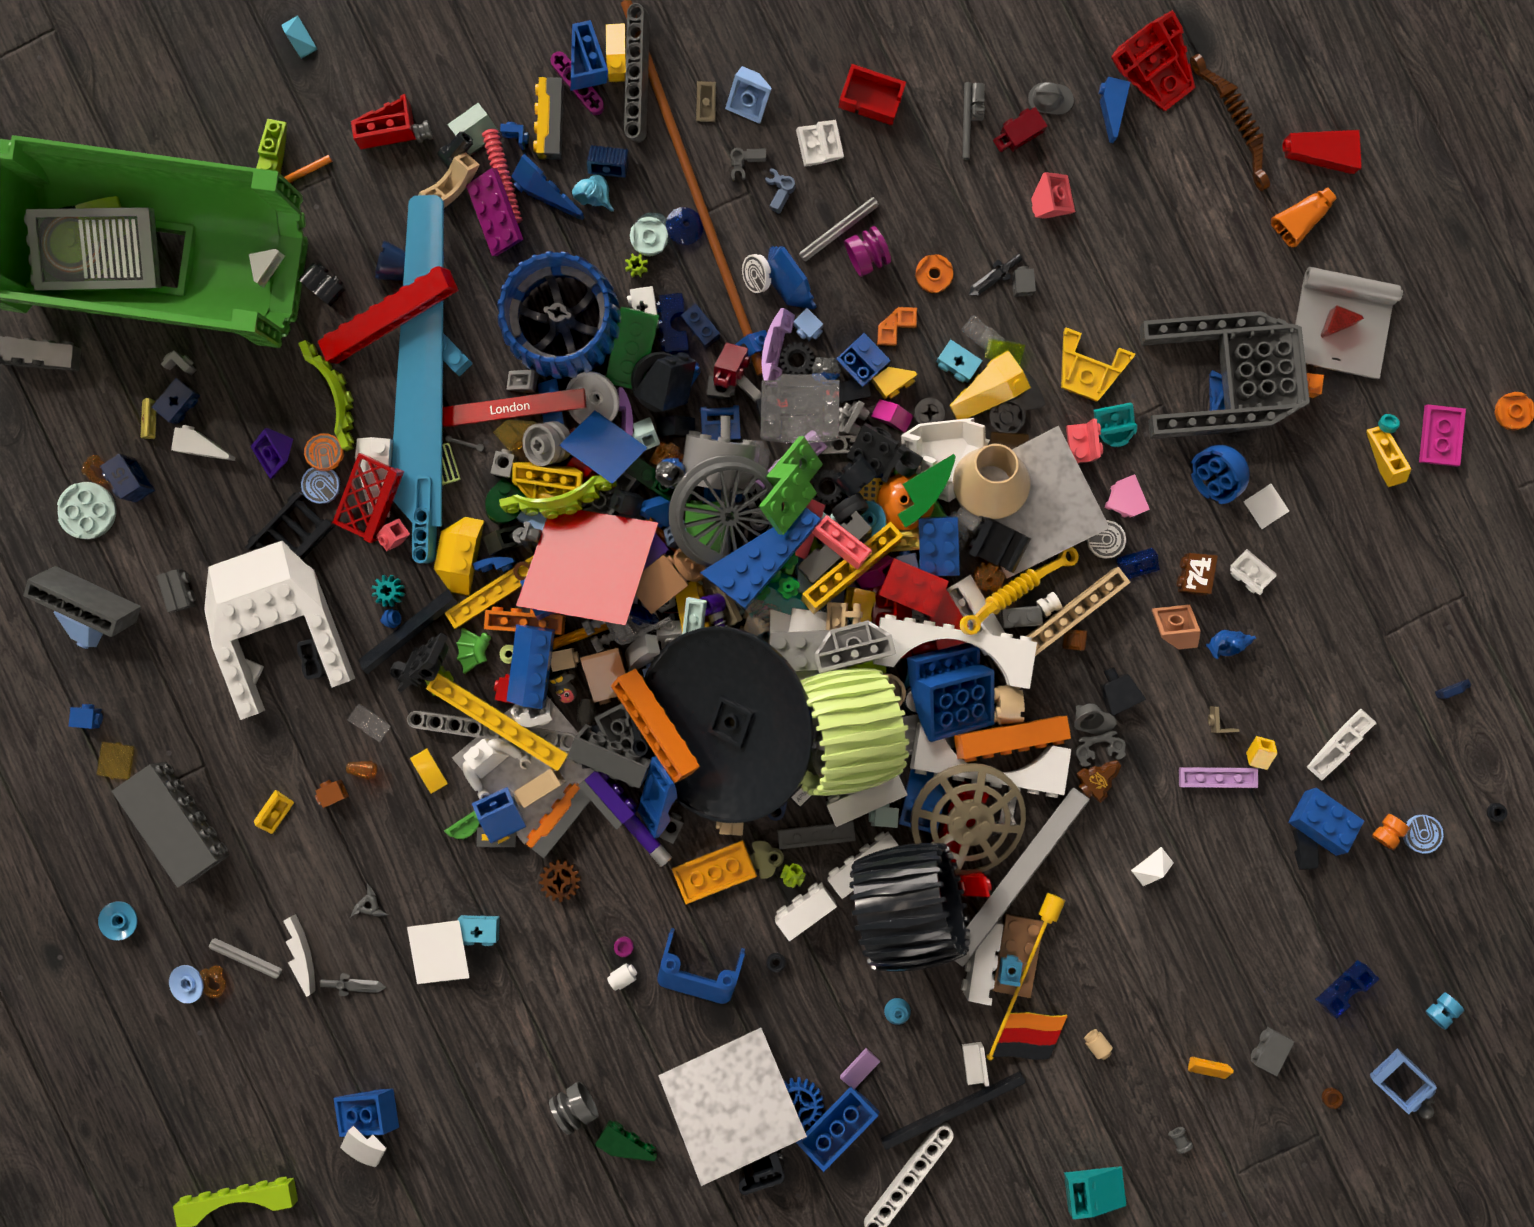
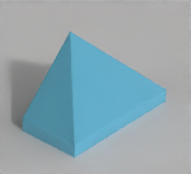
[282,16,317,59]

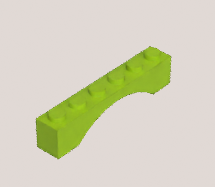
[173,1177,298,1227]

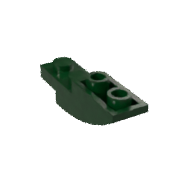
[625,458,693,506]

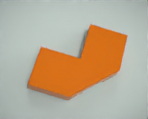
[877,307,917,346]

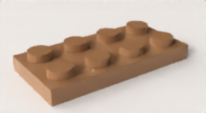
[992,914,1044,998]

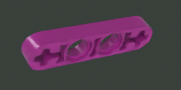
[550,51,604,115]

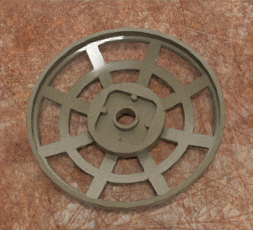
[911,763,1026,875]

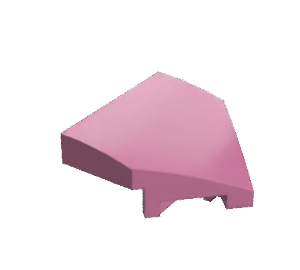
[1104,474,1150,518]

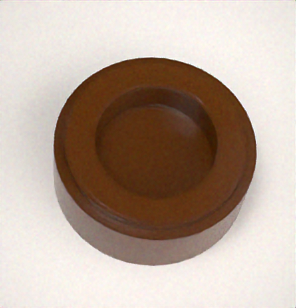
[1322,1088,1343,1109]

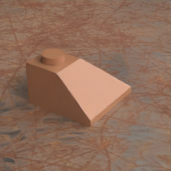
[1152,605,1200,649]

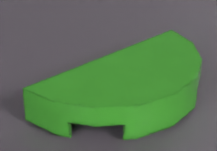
[444,811,480,839]

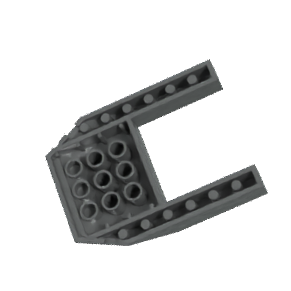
[1139,311,1310,439]

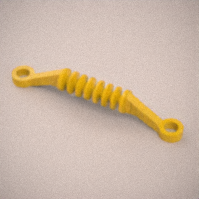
[960,547,1078,635]

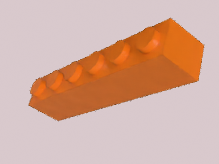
[611,669,700,784]
[954,716,1071,762]

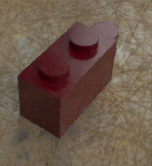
[993,107,1047,152]
[713,343,750,388]

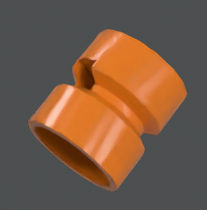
[1372,814,1410,850]

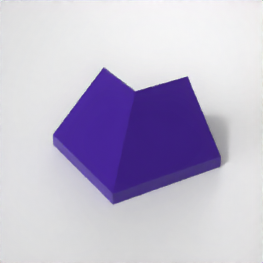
[251,428,293,479]

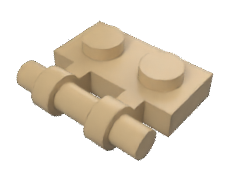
[826,602,863,631]

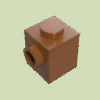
[315,779,349,808]

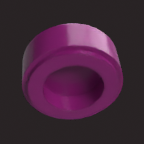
[614,937,634,957]

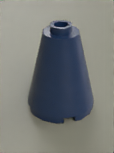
[375,241,405,281]

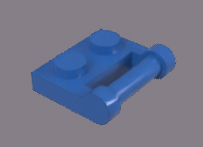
[701,405,741,440]

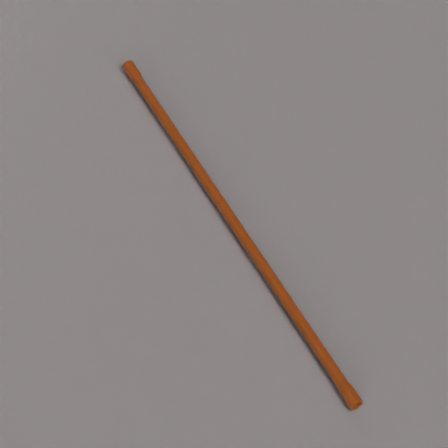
[621,0,763,376]

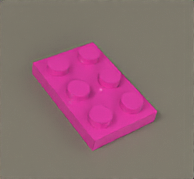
[1419,405,1466,466]

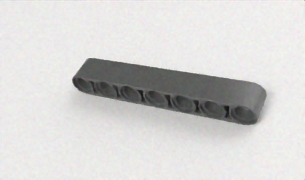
[624,3,650,143]

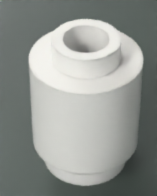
[607,963,637,991]

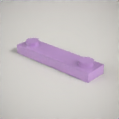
[1179,767,1258,788]

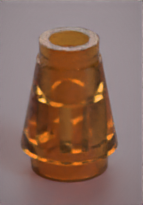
[346,761,377,780]

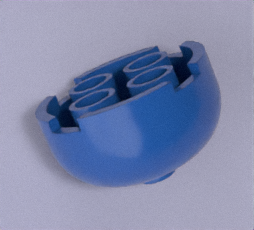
[1191,445,1250,504]

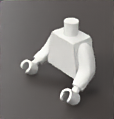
[463,739,531,799]

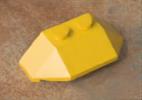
[512,462,583,499]
[434,517,484,595]

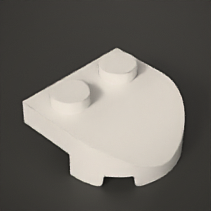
[511,699,553,727]

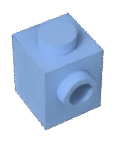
[793,308,823,341]

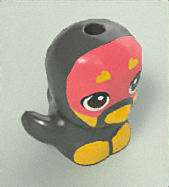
[550,670,577,703]

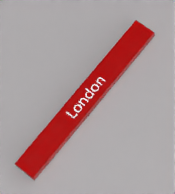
[442,388,587,428]

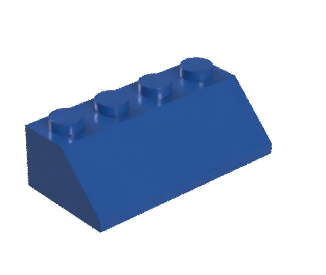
[507,624,555,709]
[796,1086,880,1172]

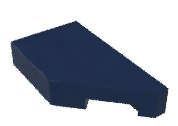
[1435,679,1471,699]

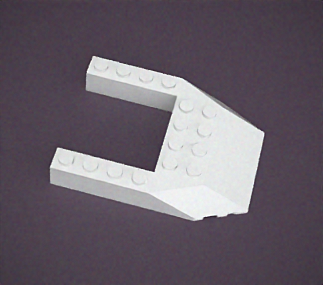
[204,541,355,720]

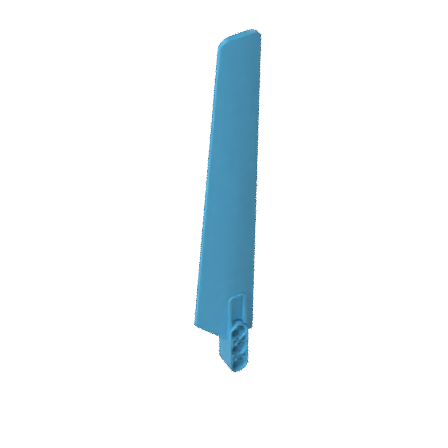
[391,195,444,564]

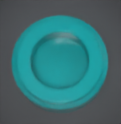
[1378,414,1400,433]

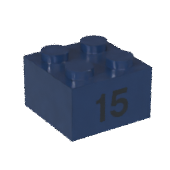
[100,454,155,502]

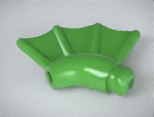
[456,628,491,674]

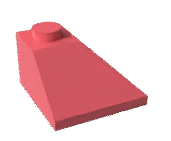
[1031,172,1075,218]

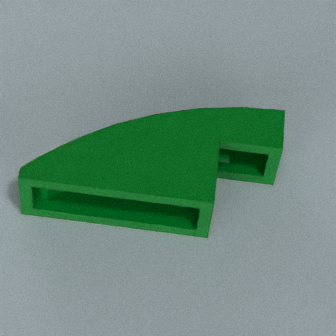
[897,454,956,528]

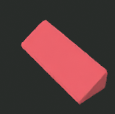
[813,515,872,569]

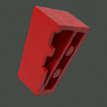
[351,94,416,150]

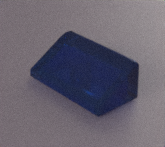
[1117,548,1160,579]

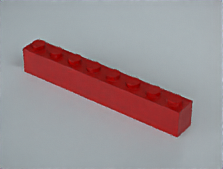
[318,266,459,364]

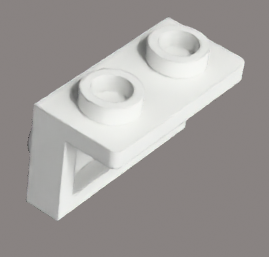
[1230,549,1276,595]

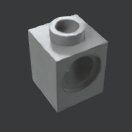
[491,449,517,479]

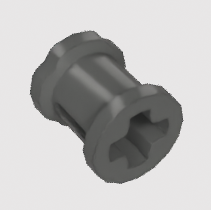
[1168,1127,1193,1154]

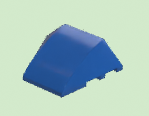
[767,246,817,309]

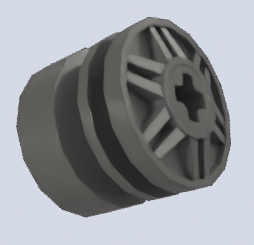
[549,1081,599,1135]

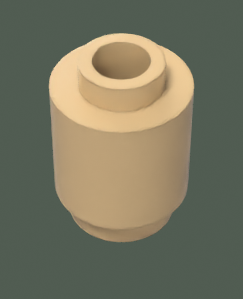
[1084,1029,1113,1060]

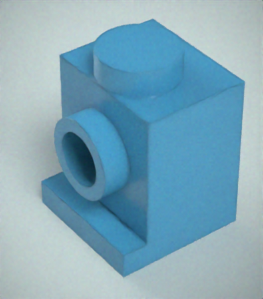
[998,955,1023,987]

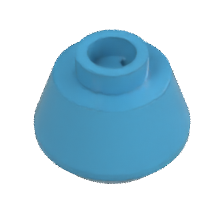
[884,998,911,1025]

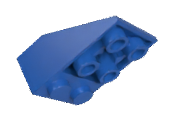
[898,769,948,833]

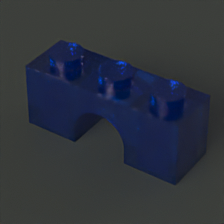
[656,293,689,355]
[1315,960,1379,1019]

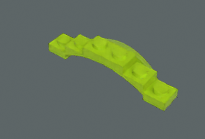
[298,340,354,451]
[499,475,617,519]

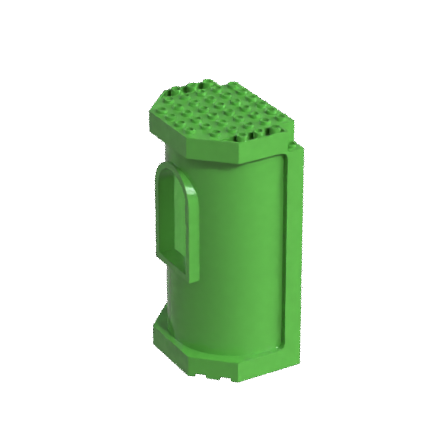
[0,135,308,348]

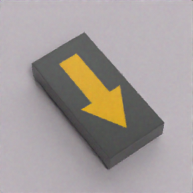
[477,827,516,847]

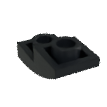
[1293,829,1318,870]

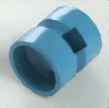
[1425,992,1465,1030]

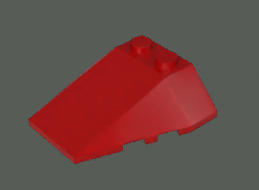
[1111,10,1195,111]

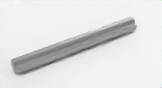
[799,197,879,261]

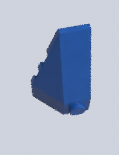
[511,154,585,220]

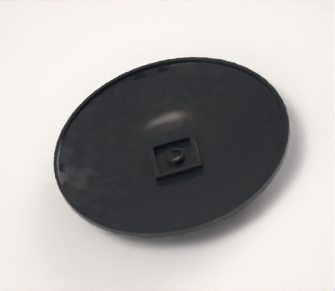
[644,626,814,823]

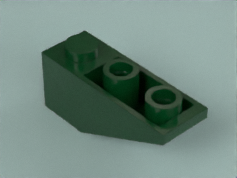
[595,1120,658,1161]

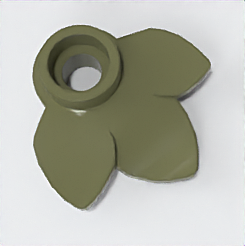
[750,841,784,879]

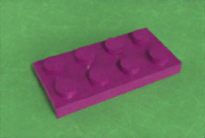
[466,168,523,256]

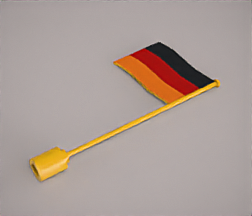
[987,892,1067,1060]

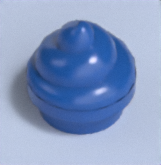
[380,609,401,628]

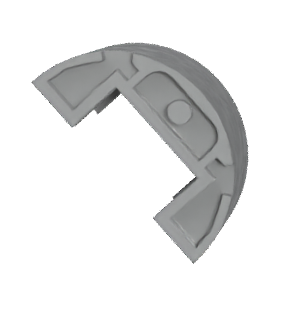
[683,431,761,492]

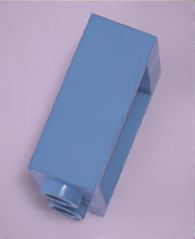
[1370,1048,1437,1114]

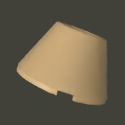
[952,444,1031,519]

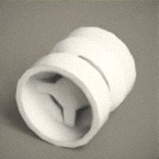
[1036,592,1062,618]

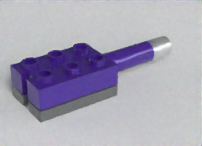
[578,771,672,867]

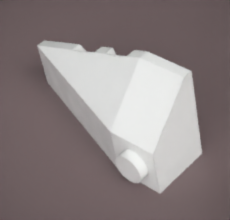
[355,437,393,518]

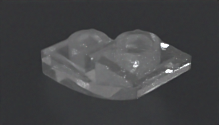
[961,315,1005,355]

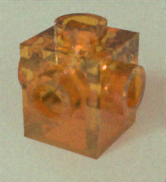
[650,442,684,466]
[973,562,1006,592]

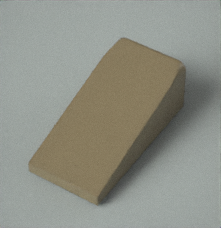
[696,81,716,122]

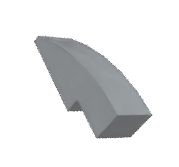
[624,634,660,673]

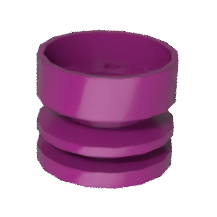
[844,226,891,277]

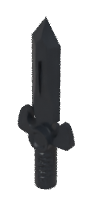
[969,254,1023,295]

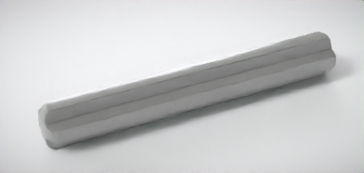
[209,938,282,979]

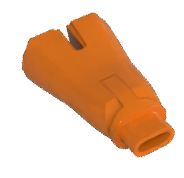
[1271,188,1337,247]

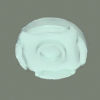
[630,217,668,256]

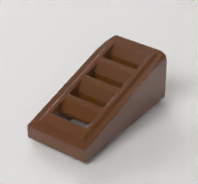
[1062,630,1087,651]

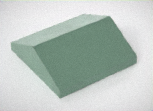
[447,103,501,156]

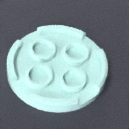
[57,482,116,539]

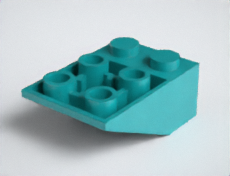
[1064,1166,1126,1219]

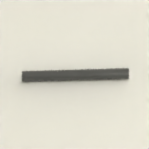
[963,82,972,160]

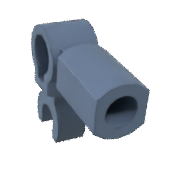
[765,169,795,214]

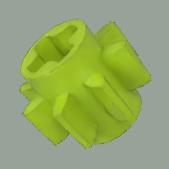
[625,253,648,278]
[780,863,806,888]

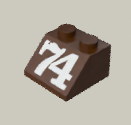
[1177,553,1218,596]

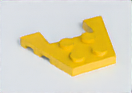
[1061,328,1135,402]

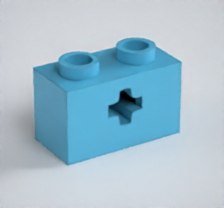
[936,339,983,383]
[458,915,500,946]

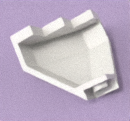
[901,418,990,502]

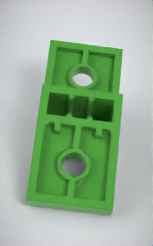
[759,436,823,535]

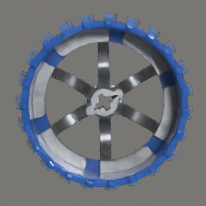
[497,251,621,379]

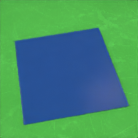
[559,410,647,484]

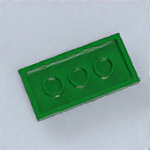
[606,306,659,389]

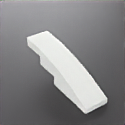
[1307,709,1376,780]
[283,914,315,997]

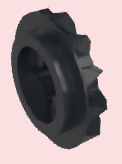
[914,398,945,424]

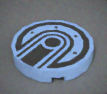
[301,467,340,504]
[1403,815,1444,854]

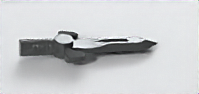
[320,973,386,996]

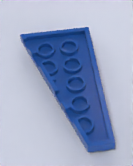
[700,507,821,610]

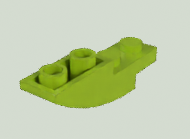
[256,119,287,173]

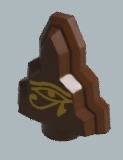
[1076,760,1121,803]

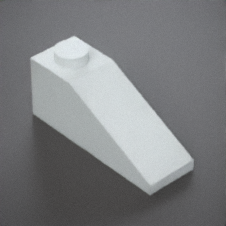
[171,425,235,461]

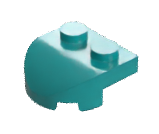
[1094,402,1137,447]

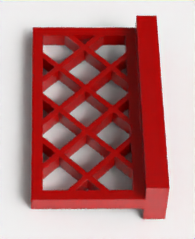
[332,453,404,543]

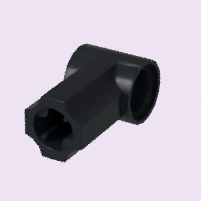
[437,131,473,169]
[630,719,654,756]

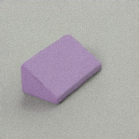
[840,1048,880,1089]

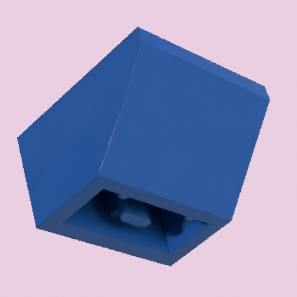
[836,333,891,387]
[472,787,526,844]

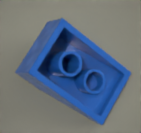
[334,1089,399,1137]

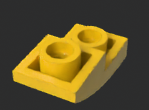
[410,749,448,793]

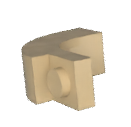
[418,152,479,208]

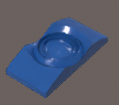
[638,756,677,838]

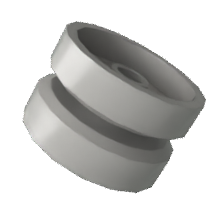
[522,421,570,466]

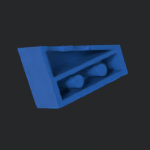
[570,20,608,91]

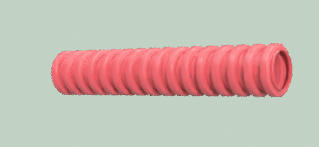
[482,129,522,224]

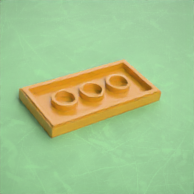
[672,840,757,904]

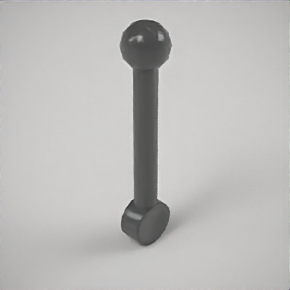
[445,435,484,452]

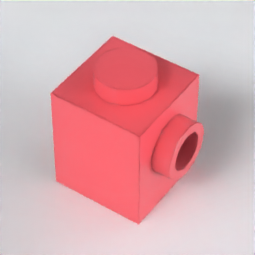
[376,519,410,551]

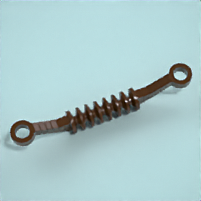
[1190,54,1270,191]

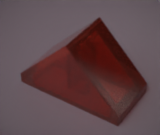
[1321,305,1364,338]

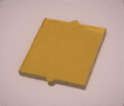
[97,742,135,780]

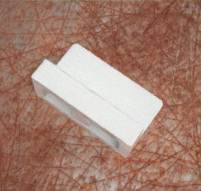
[962,1042,989,1087]

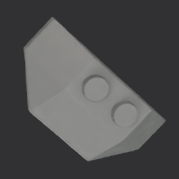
[815,620,896,673]

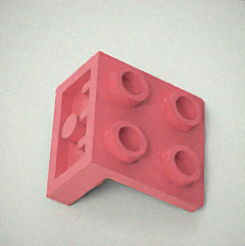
[1066,419,1103,463]

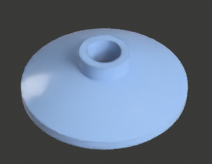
[169,965,204,1003]

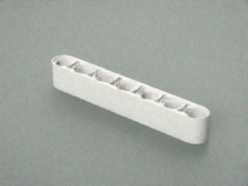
[864,1122,953,1227]

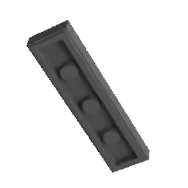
[777,821,856,850]

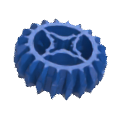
[784,1077,824,1131]

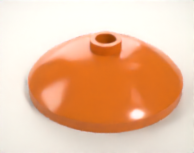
[877,473,935,530]

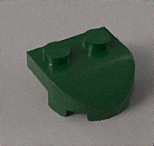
[485,477,527,525]

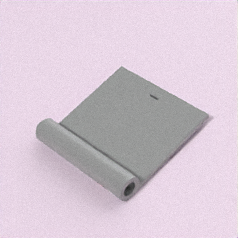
[1295,267,1403,379]

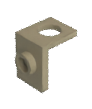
[1208,706,1240,733]

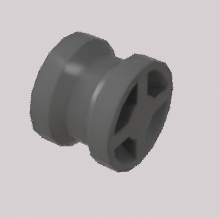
[412,120,434,143]

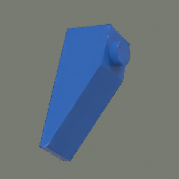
[1098,77,1130,143]

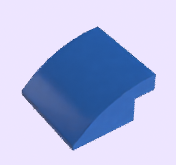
[907,643,994,742]

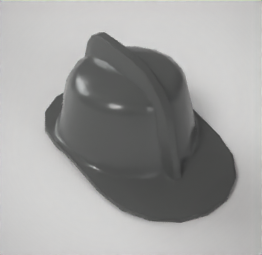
[1028,82,1074,115]
[1074,703,1116,735]

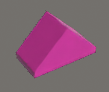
[871,399,913,433]

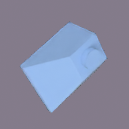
[725,66,772,124]
[53,611,103,649]

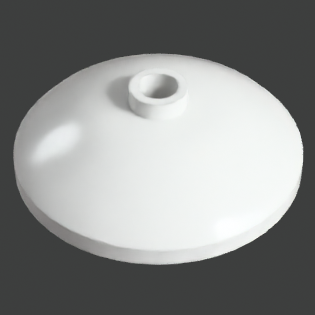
[566,371,619,424]

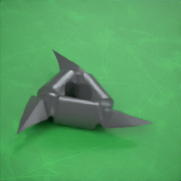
[350,883,388,918]

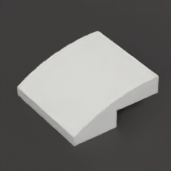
[796,120,844,167]
[789,608,827,632]
[340,1126,386,1167]

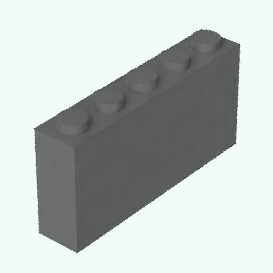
[23,566,141,637]

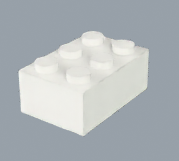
[775,882,837,941]

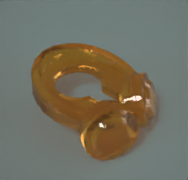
[81,455,108,484]
[200,966,226,998]

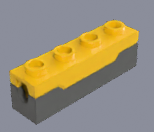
[533,77,564,160]

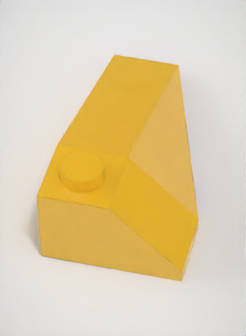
[950,351,1031,420]

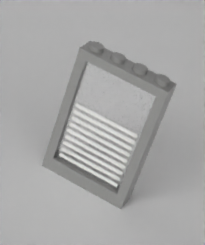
[24,208,161,290]

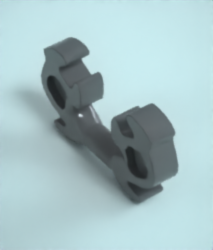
[1074,731,1126,766]

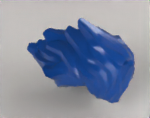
[1206,630,1256,659]

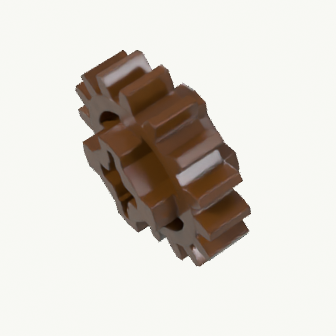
[539,859,581,902]

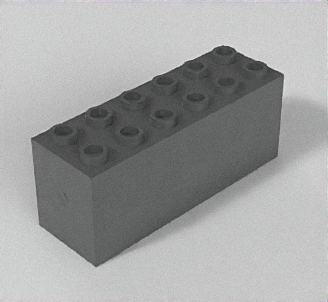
[112,762,229,888]

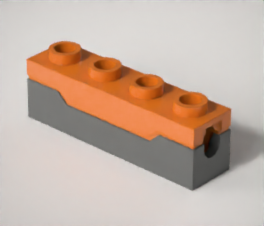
[526,782,591,858]

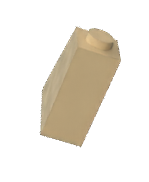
[514,768,566,808]

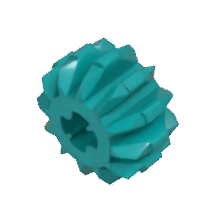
[372,575,405,607]

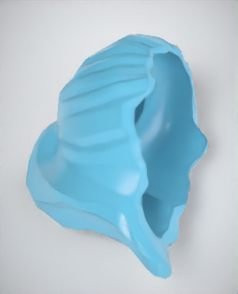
[572,175,614,212]

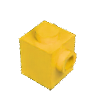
[1246,736,1277,770]

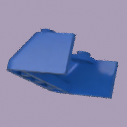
[657,928,745,1004]

